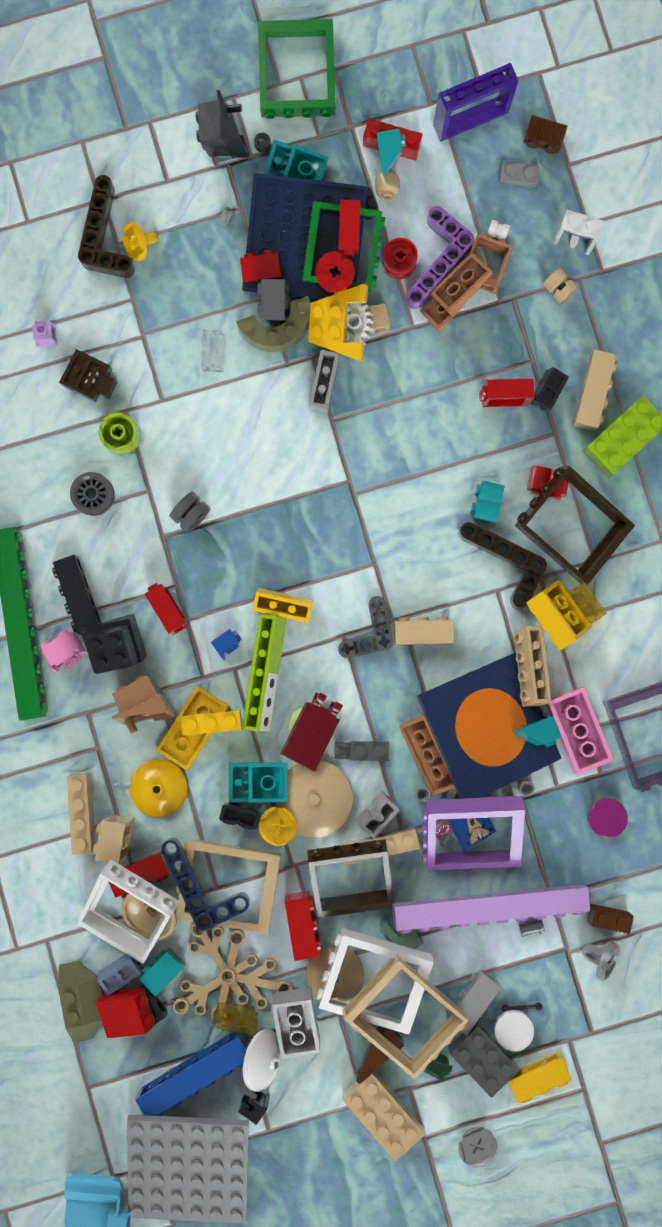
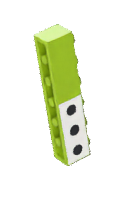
[242,614,287,733]

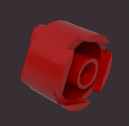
[316,251,355,293]

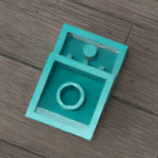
[263,140,329,181]
[229,762,288,803]

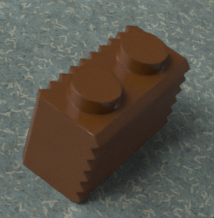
[523,115,568,154]
[587,904,633,934]

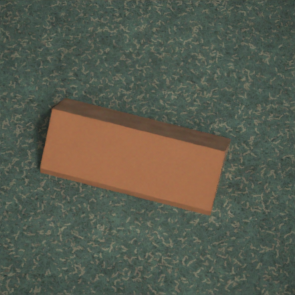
[399,714,455,796]

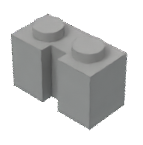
[356,791,400,838]

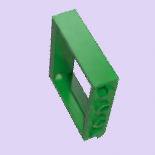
[303,201,385,292]

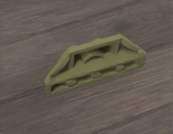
[58,961,103,1043]

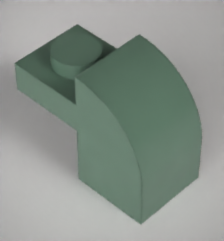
[380,919,424,949]

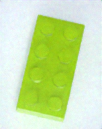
[583,396,662,479]

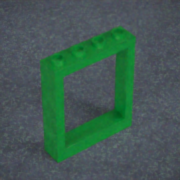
[258,19,335,119]

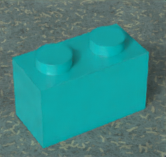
[139,948,186,996]

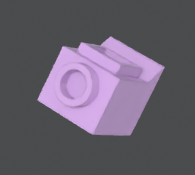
[32,320,57,347]

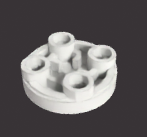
[494,1010,534,1051]

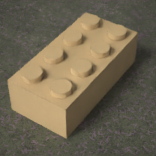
[343,1071,425,1162]

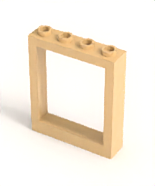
[175,839,281,934]
[342,954,468,1079]

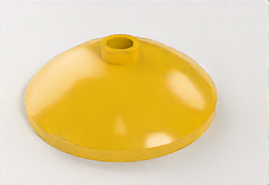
[130,759,188,817]

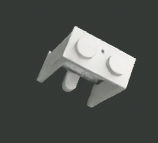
[553,209,604,255]

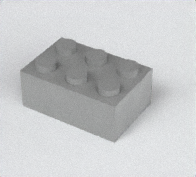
[272,987,320,1058]

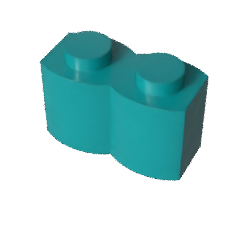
[470,480,505,525]

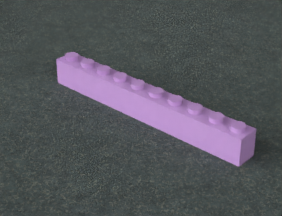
[392,884,590,933]

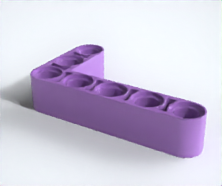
[407,206,474,309]

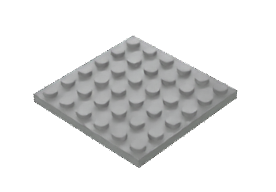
[127,1115,249,1223]

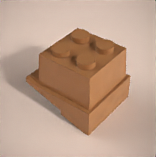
[111,675,176,734]

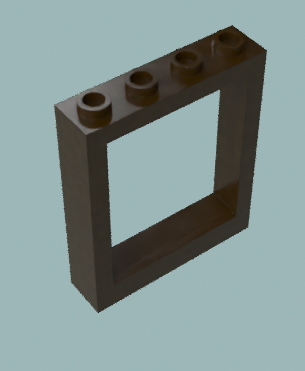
[514,466,635,585]

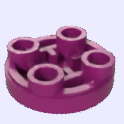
[587,798,628,838]

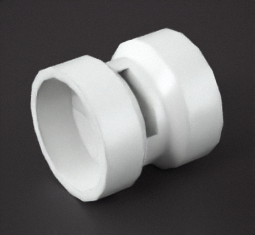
[487,219,510,241]

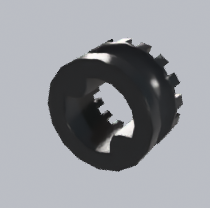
[254,133,271,153]

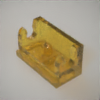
[568,582,607,624]
[213,1002,258,1034]

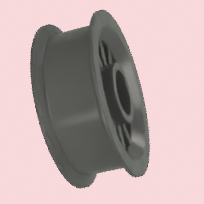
[70,472,115,516]

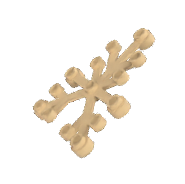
[173,923,293,1023]

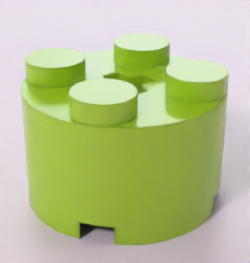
[98,412,140,455]

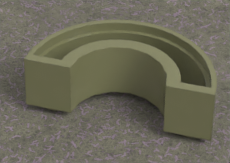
[236,296,310,352]

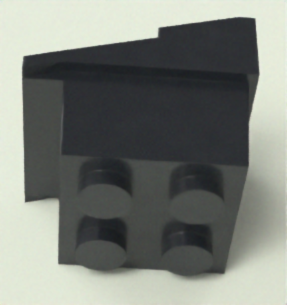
[196,90,249,159]
[80,613,147,674]

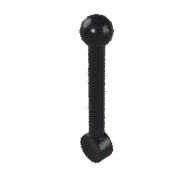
[501,1002,542,1012]

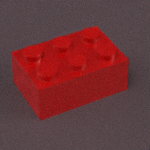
[284,891,322,961]

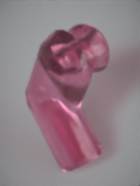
[436,821,456,840]

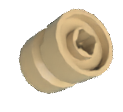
[543,268,579,305]

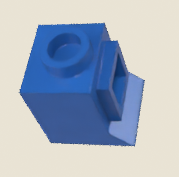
[210,629,242,660]

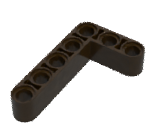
[78,175,135,278]
[458,522,547,609]

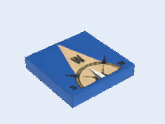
[448,817,497,850]

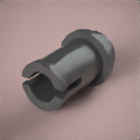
[519,919,545,937]

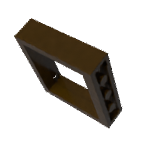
[307,839,394,918]

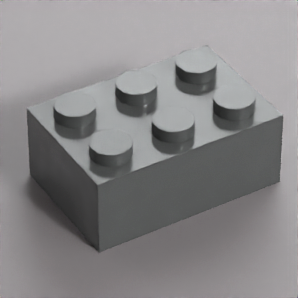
[257,279,289,320]
[448,1022,520,1098]

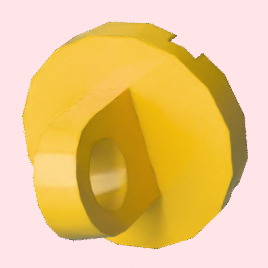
[122,222,159,262]
[258,807,297,846]

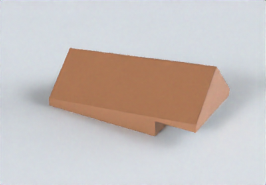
[420,252,493,333]

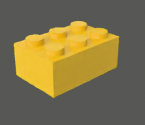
[526,580,592,650]

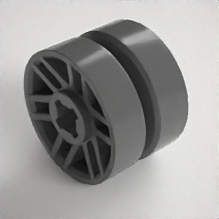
[169,491,211,533]

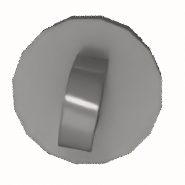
[582,942,620,981]
[458,1127,497,1168]

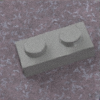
[499,161,540,187]

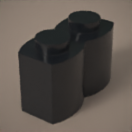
[219,802,262,830]

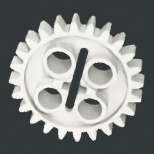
[327,293,374,353]

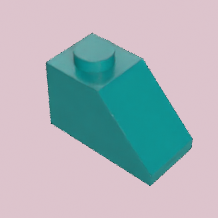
[377,129,406,176]
[513,716,562,747]

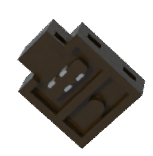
[59,349,118,403]

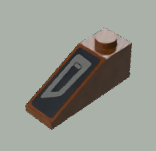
[356,1026,404,1084]

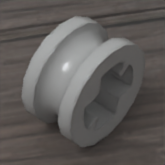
[219,206,236,226]

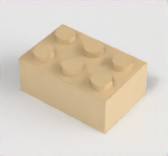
[93,814,135,864]

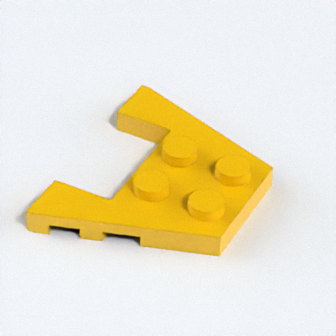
[308,284,368,361]

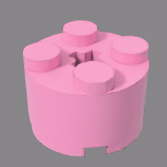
[40,630,87,673]

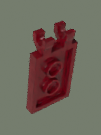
[280,693,343,772]

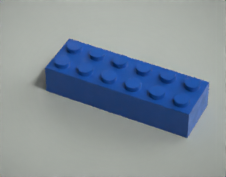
[135,1026,251,1116]

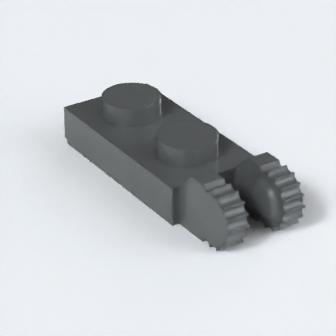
[335,741,389,761]

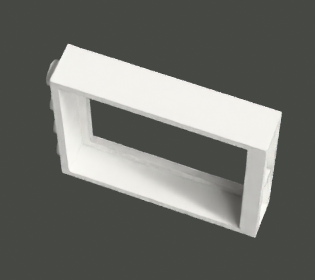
[77,859,180,964]
[316,928,434,1034]

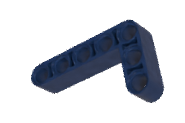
[161,838,250,931]

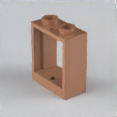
[470,234,513,294]

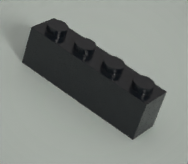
[52,554,101,635]

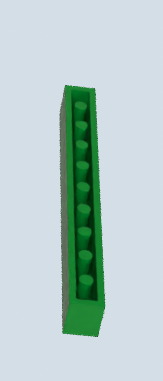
[0,527,48,721]

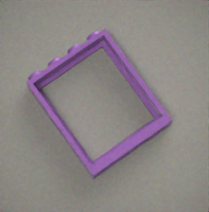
[422,796,525,871]

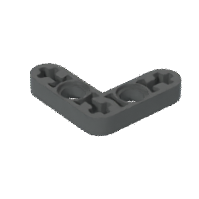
[338,596,393,658]

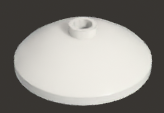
[243,1029,282,1092]

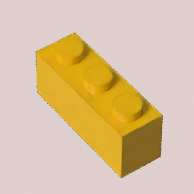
[252,588,314,623]
[181,710,242,736]
[508,1052,572,1103]

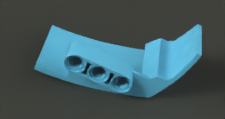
[64,1172,131,1227]

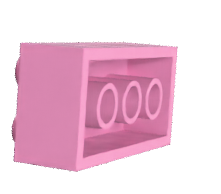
[546,687,614,775]

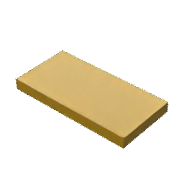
[156,685,230,771]

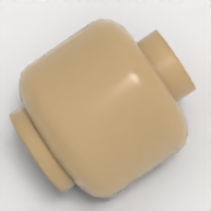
[375,170,400,201]

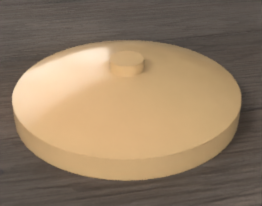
[276,760,353,838]

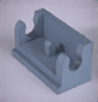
[97,954,141,996]

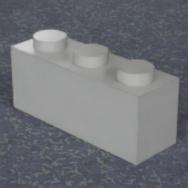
[309,350,340,414]
[446,969,501,1035]

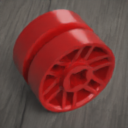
[382,238,418,280]

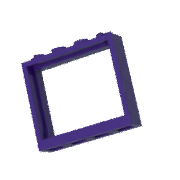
[433,63,519,142]

